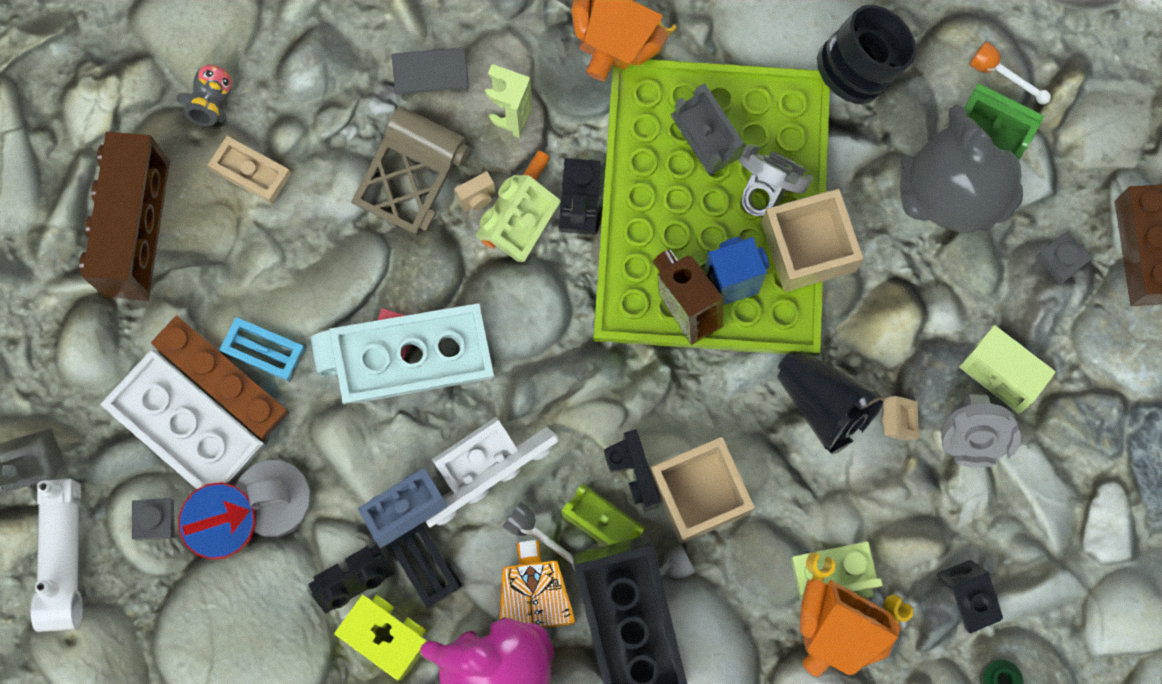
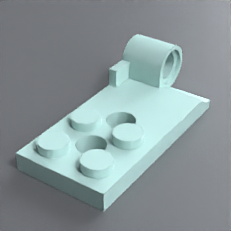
[310,303,494,404]

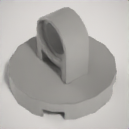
[739,144,813,216]
[941,394,1021,468]
[236,460,312,537]

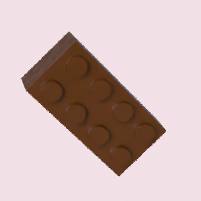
[79,132,170,301]

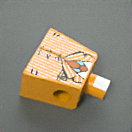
[499,540,575,629]

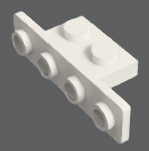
[426,417,559,527]

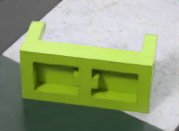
[561,484,647,546]

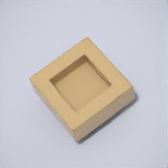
[454,171,496,212]
[882,396,919,441]

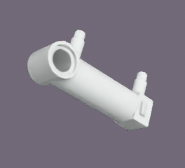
[31,479,83,632]

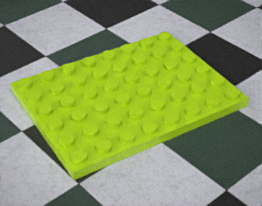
[593,60,830,356]

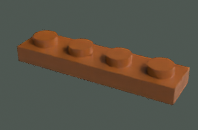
[151,315,289,441]

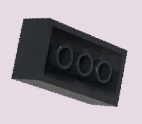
[572,535,687,684]

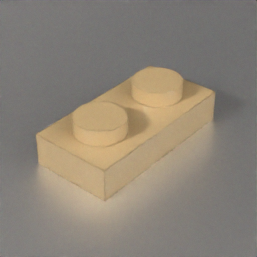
[207,136,291,204]

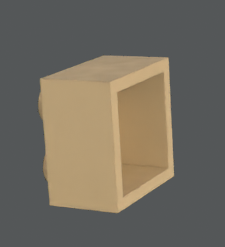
[761,189,864,292]
[650,437,755,544]

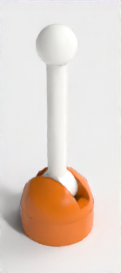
[969,41,1051,105]

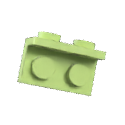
[476,175,561,262]
[791,542,883,602]

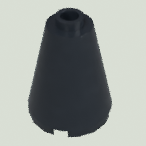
[777,351,883,455]

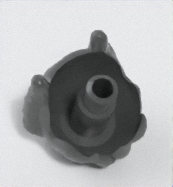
[900,105,1023,233]

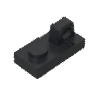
[559,158,601,235]
[604,429,660,512]

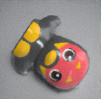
[176,64,232,127]

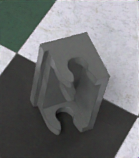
[391,47,469,95]
[671,83,744,176]

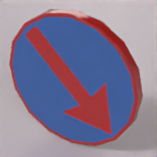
[178,482,256,560]

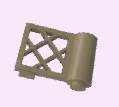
[351,106,470,236]

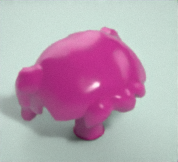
[420,618,554,684]

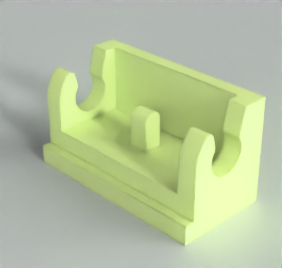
[485,64,533,138]
[959,325,1056,414]

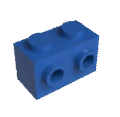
[704,237,769,306]

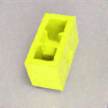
[334,594,427,682]

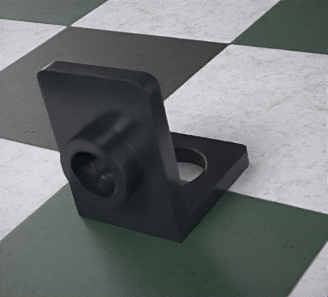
[937,560,1003,633]

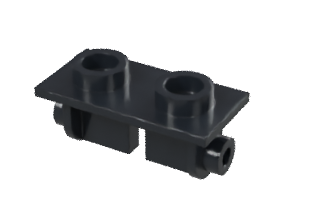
[308,545,393,614]

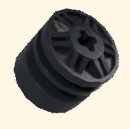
[817,4,917,105]

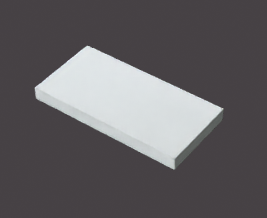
[100,348,266,489]

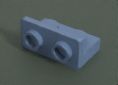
[357,467,448,548]

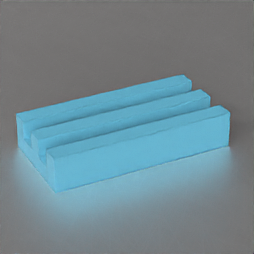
[219,317,306,383]

